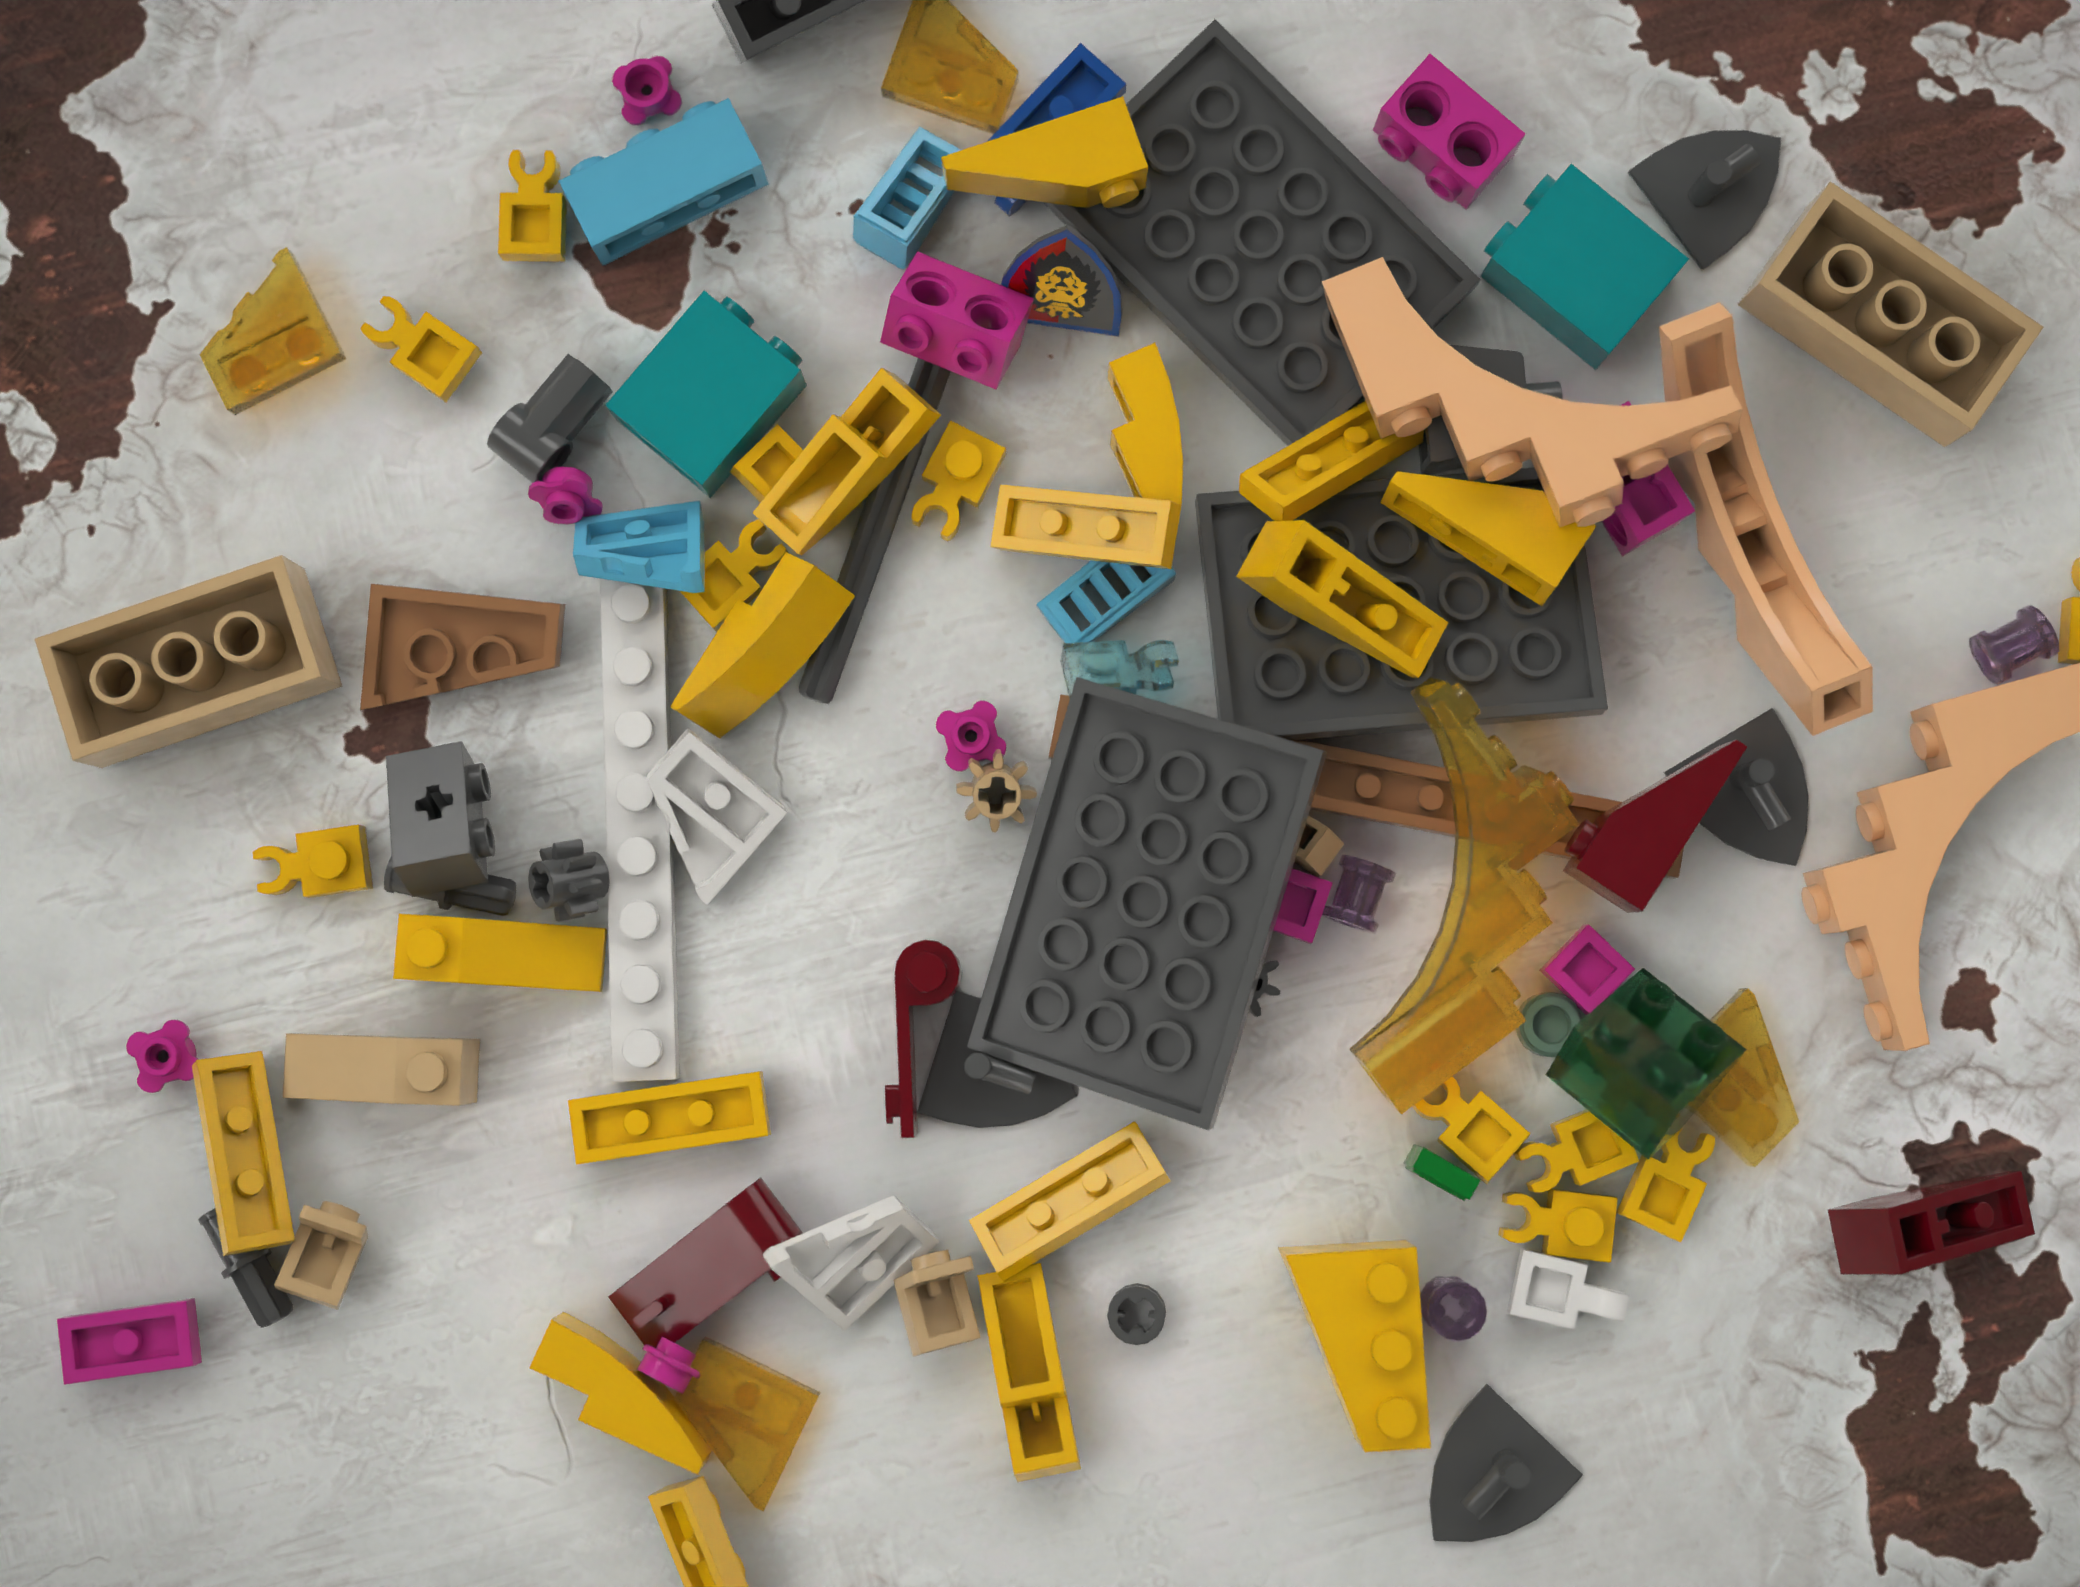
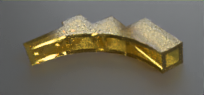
[1349,677,1580,1114]

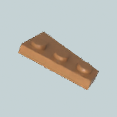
[360,584,566,710]

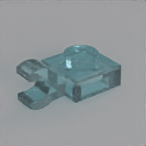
[1060,640,1179,699]

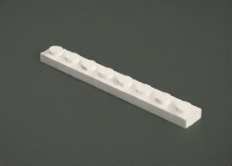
[600,579,680,1082]

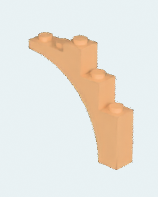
[1322,257,1742,528]
[1659,302,1873,736]
[1801,663,2080,1051]

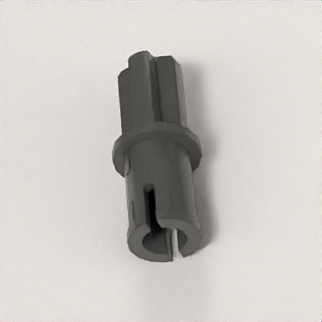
[384,856,516,916]
[198,1208,293,1328]

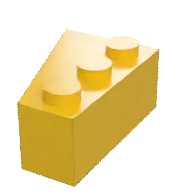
[1278,1240,1431,1452]

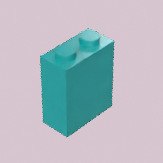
[1480,163,1689,370]
[605,290,807,498]

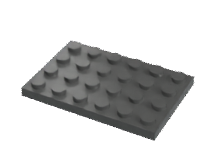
[1043,19,1481,446]
[1195,468,1608,741]
[967,677,1327,1131]

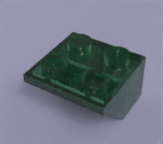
[1546,968,1747,1159]

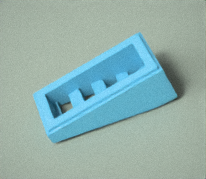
[853,126,961,269]
[1036,561,1176,656]

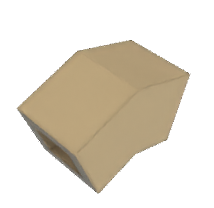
[1294,815,1344,877]

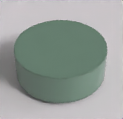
[1515,993,1583,1057]

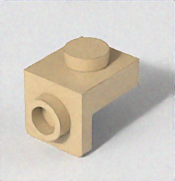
[274,1201,368,1310]
[893,1250,981,1357]

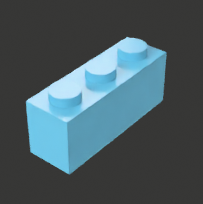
[559,98,769,266]

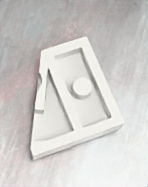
[646,728,787,905]
[762,1195,939,1331]

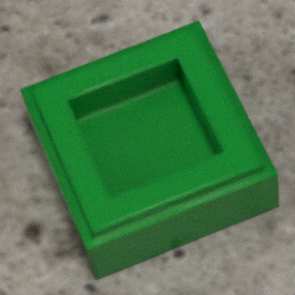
[1404,1144,1481,1201]

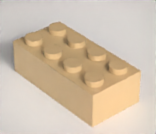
[1738,181,2044,447]
[35,555,342,768]

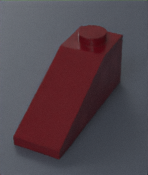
[1563,740,1748,913]
[1828,1171,2035,1275]

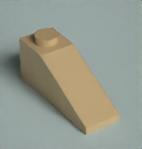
[283,1033,480,1106]

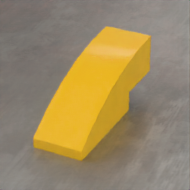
[1107,342,1183,505]
[753,368,941,555]
[670,552,855,739]
[977,1263,1081,1482]
[529,1312,712,1475]

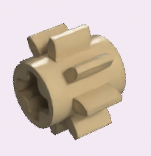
[956,749,1037,832]

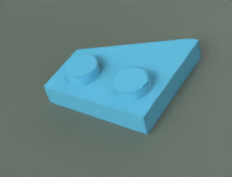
[573,501,705,593]

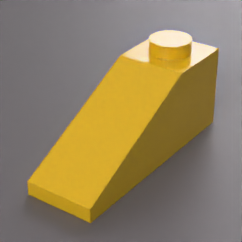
[941,96,1148,208]
[1380,471,1597,606]
[1236,520,1449,678]
[393,914,607,992]

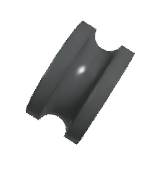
[1107,1283,1166,1345]

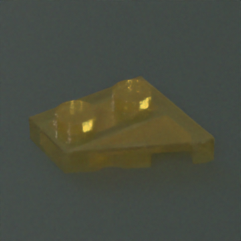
[881,0,1019,134]
[199,247,347,415]
[1656,988,1799,1167]
[674,1336,821,1511]

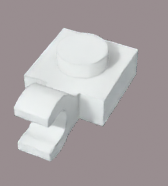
[1507,1248,1629,1330]

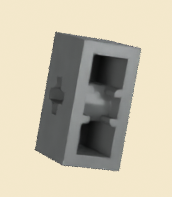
[386,741,495,897]

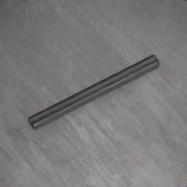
[799,358,951,704]

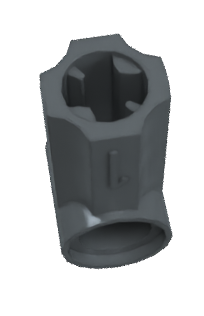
[487,354,613,483]

